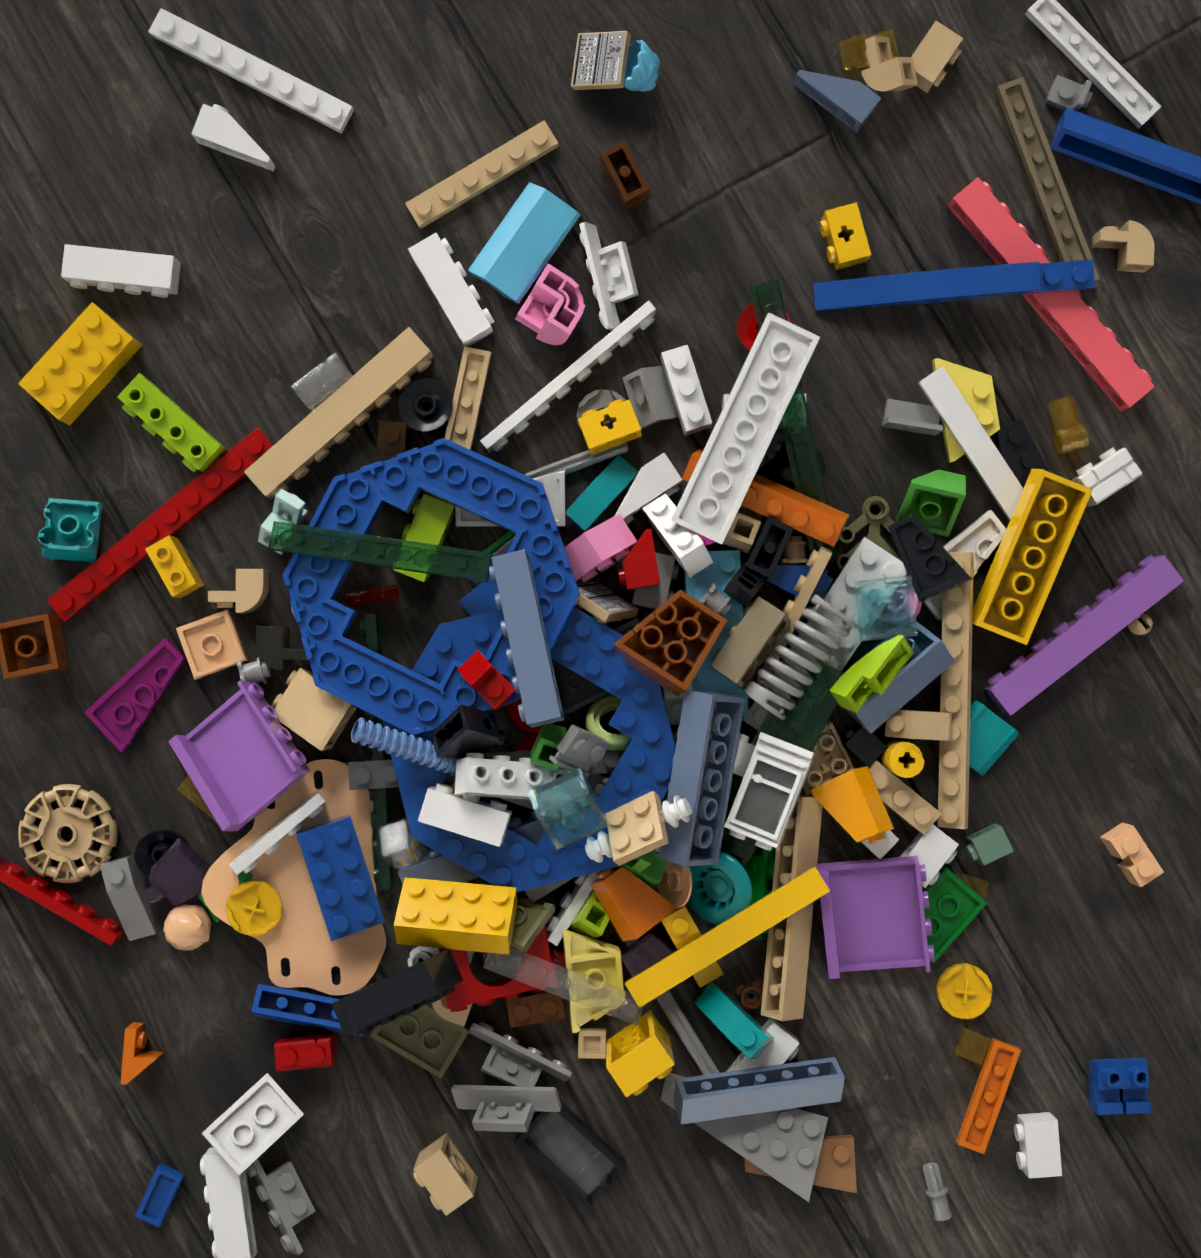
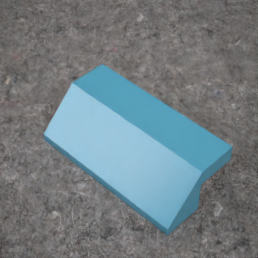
[468,182,580,304]

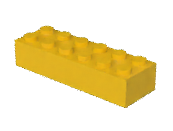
[972,469,1093,645]

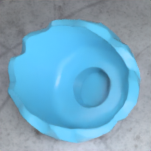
[624,40,660,92]

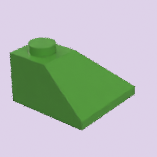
[896,470,966,537]

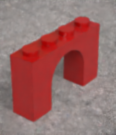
[432,925,555,1012]

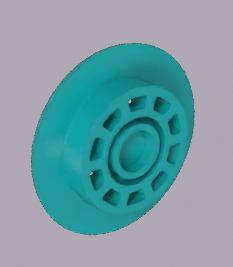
[687,851,752,925]

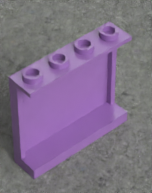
[168,681,310,831]
[817,856,935,979]

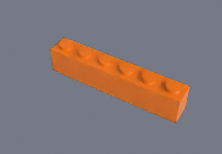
[682,449,849,547]

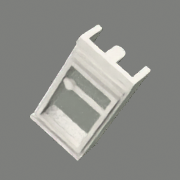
[724,732,816,851]

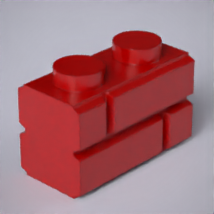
[274,1031,337,1071]

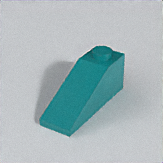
[694,981,774,1059]

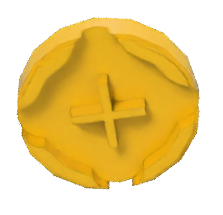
[226,880,283,937]
[936,963,992,1019]

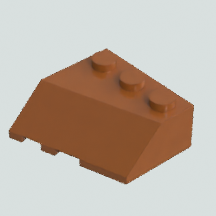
[612,590,728,696]

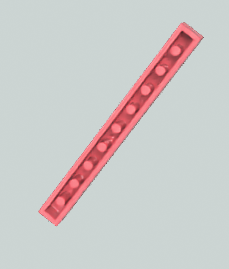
[947,177,1155,412]

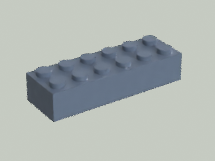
[658,690,745,867]

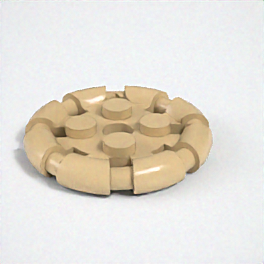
[18,784,118,883]

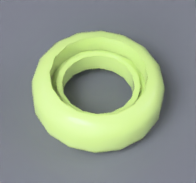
[586,694,632,751]

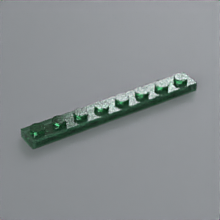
[268,521,493,583]

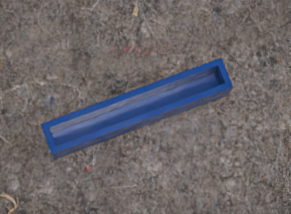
[1050,108,1201,204]

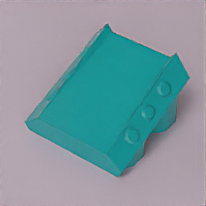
[38,498,102,564]
[939,700,1019,776]

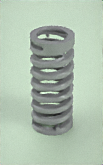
[744,594,857,720]

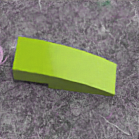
[829,634,914,713]

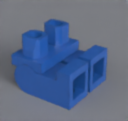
[1089,1058,1152,1115]

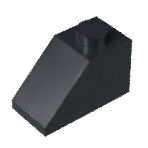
[745,516,794,579]

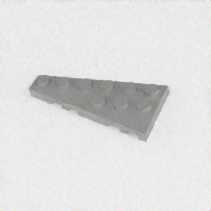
[660,1072,828,1202]

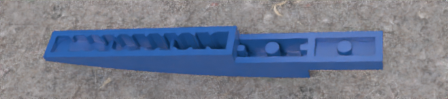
[813,260,1095,311]

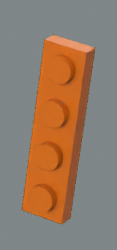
[956,1038,1021,1154]

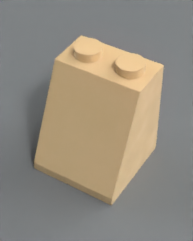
[272,668,357,751]

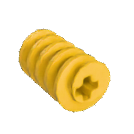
[880,740,925,778]

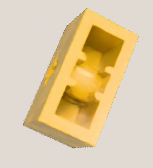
[819,202,871,270]
[578,399,642,455]
[145,535,204,598]

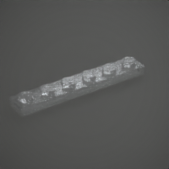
[483,947,644,1026]

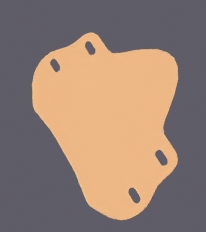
[201,759,386,995]

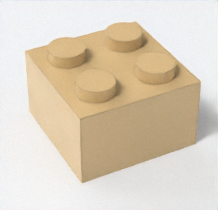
[413,1133,478,1216]

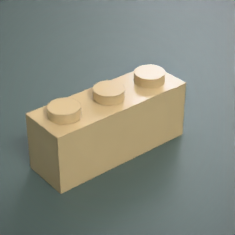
[865,760,942,835]

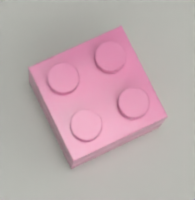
[565,514,637,582]

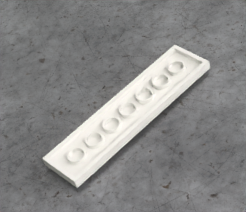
[670,313,820,544]
[742,537,907,743]

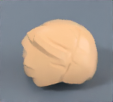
[163,904,212,951]

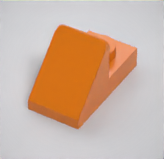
[121,1022,163,1085]

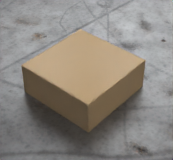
[578,1028,606,1059]

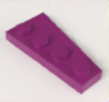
[84,638,186,753]

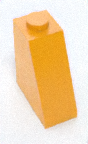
[811,766,894,844]

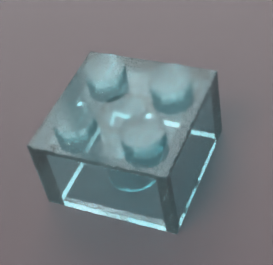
[855,575,918,641]
[529,768,609,850]

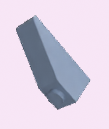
[793,70,881,133]

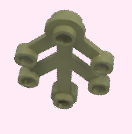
[836,496,903,570]

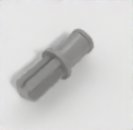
[923,1162,952,1221]

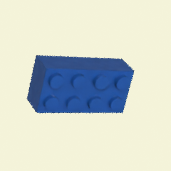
[297,814,385,941]

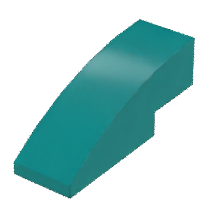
[565,455,639,532]

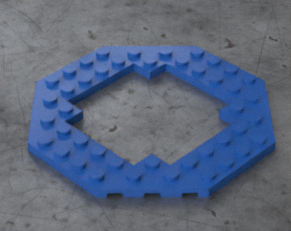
[282,438,581,736]
[382,607,676,892]

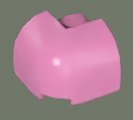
[515,264,585,345]

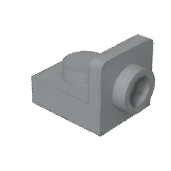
[1045,75,1093,112]

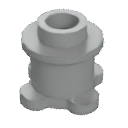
[698,583,732,617]
[237,657,271,684]

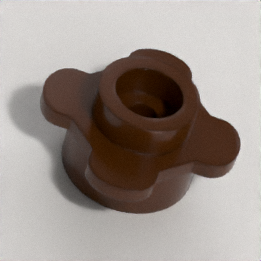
[736,980,762,1011]

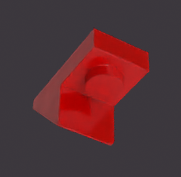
[457,650,516,711]

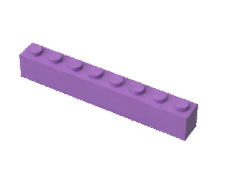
[984,555,1184,716]

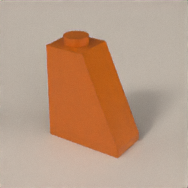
[590,867,676,941]

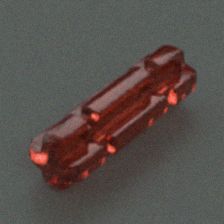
[345,585,399,607]

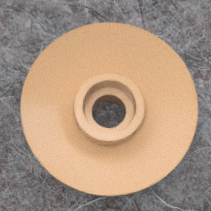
[657,861,692,909]

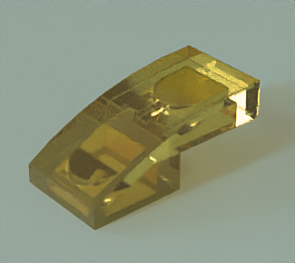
[838,28,900,70]

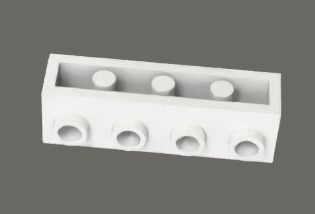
[455,753,572,803]

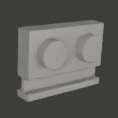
[549,724,610,778]

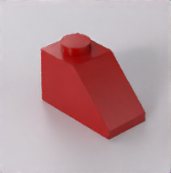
[618,529,660,591]

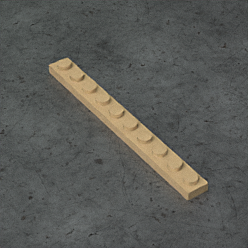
[938,552,974,829]

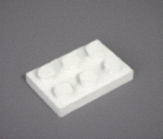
[202,1073,304,1176]

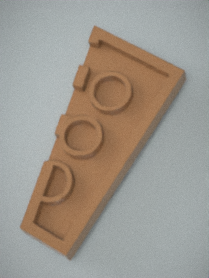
[744,1135,857,1193]

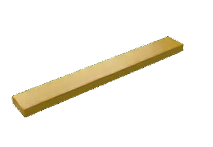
[625,866,830,1008]

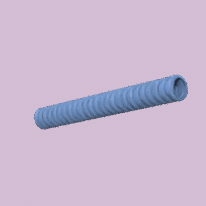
[351,717,554,807]

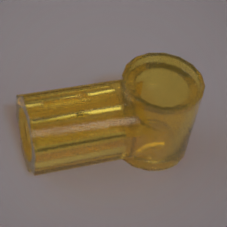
[1048,396,1089,454]

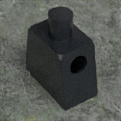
[431,705,505,758]

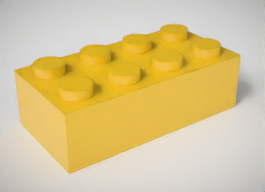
[18,302,142,425]
[393,877,518,955]
[606,1010,675,1098]

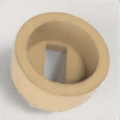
[1128,613,1153,635]

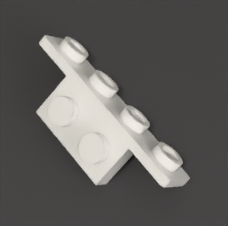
[580,222,639,331]

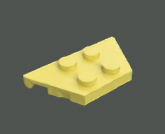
[932,358,1000,463]
[562,930,625,1033]

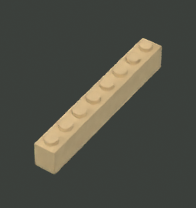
[244,327,434,499]
[761,794,823,1021]

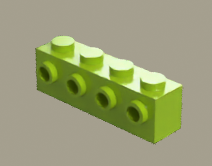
[117,373,227,472]

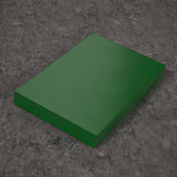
[922,865,988,964]

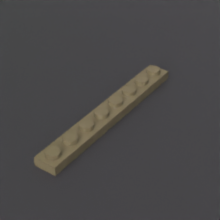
[995,77,1100,282]

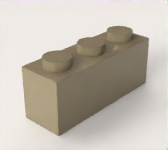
[710,596,791,690]

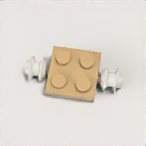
[585,791,692,866]

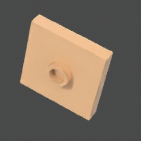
[176,609,248,680]

